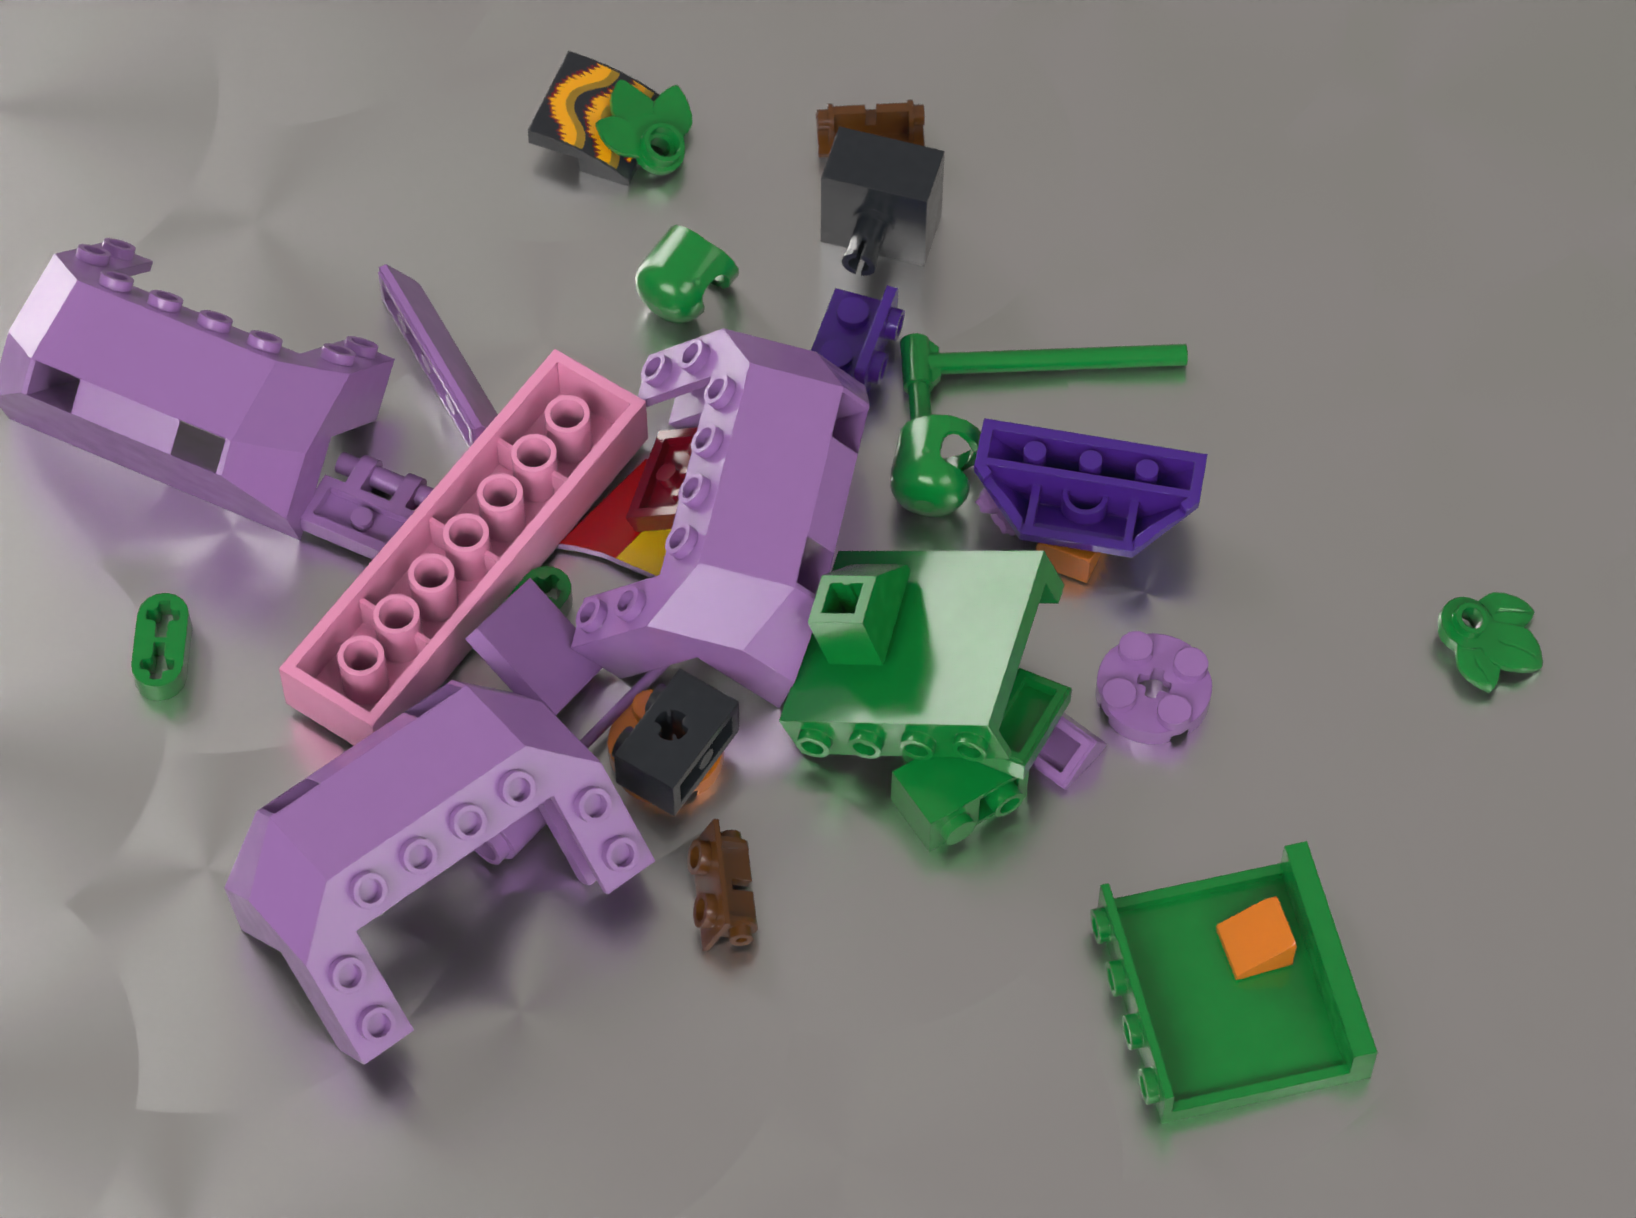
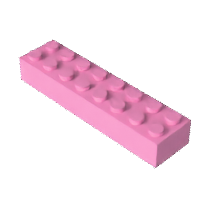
[279,349,648,745]

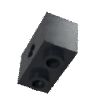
[612,668,739,817]

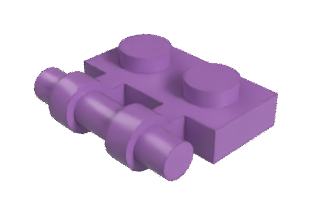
[300,452,434,559]

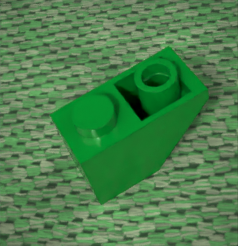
[808,564,911,665]
[891,757,1029,852]

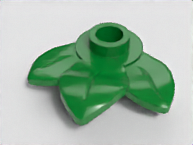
[595,79,692,175]
[1438,592,1543,693]

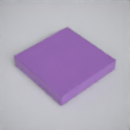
[465,578,603,716]

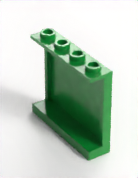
[779,551,1065,762]
[1090,841,1378,1124]

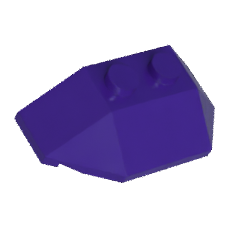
[974,418,1208,558]

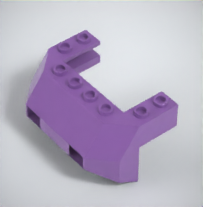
[0,238,395,541]
[571,328,870,709]
[224,680,655,1065]

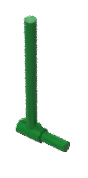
[900,333,1188,421]

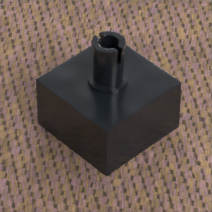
[821,126,945,276]

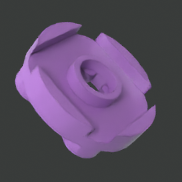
[1095,631,1212,745]

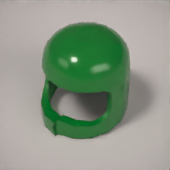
[635,225,739,324]
[890,414,981,517]

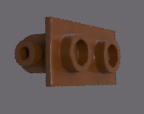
[815,99,925,158]
[687,819,758,952]

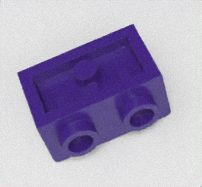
[811,285,905,395]

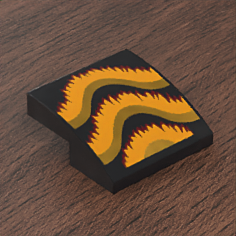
[528,51,660,186]

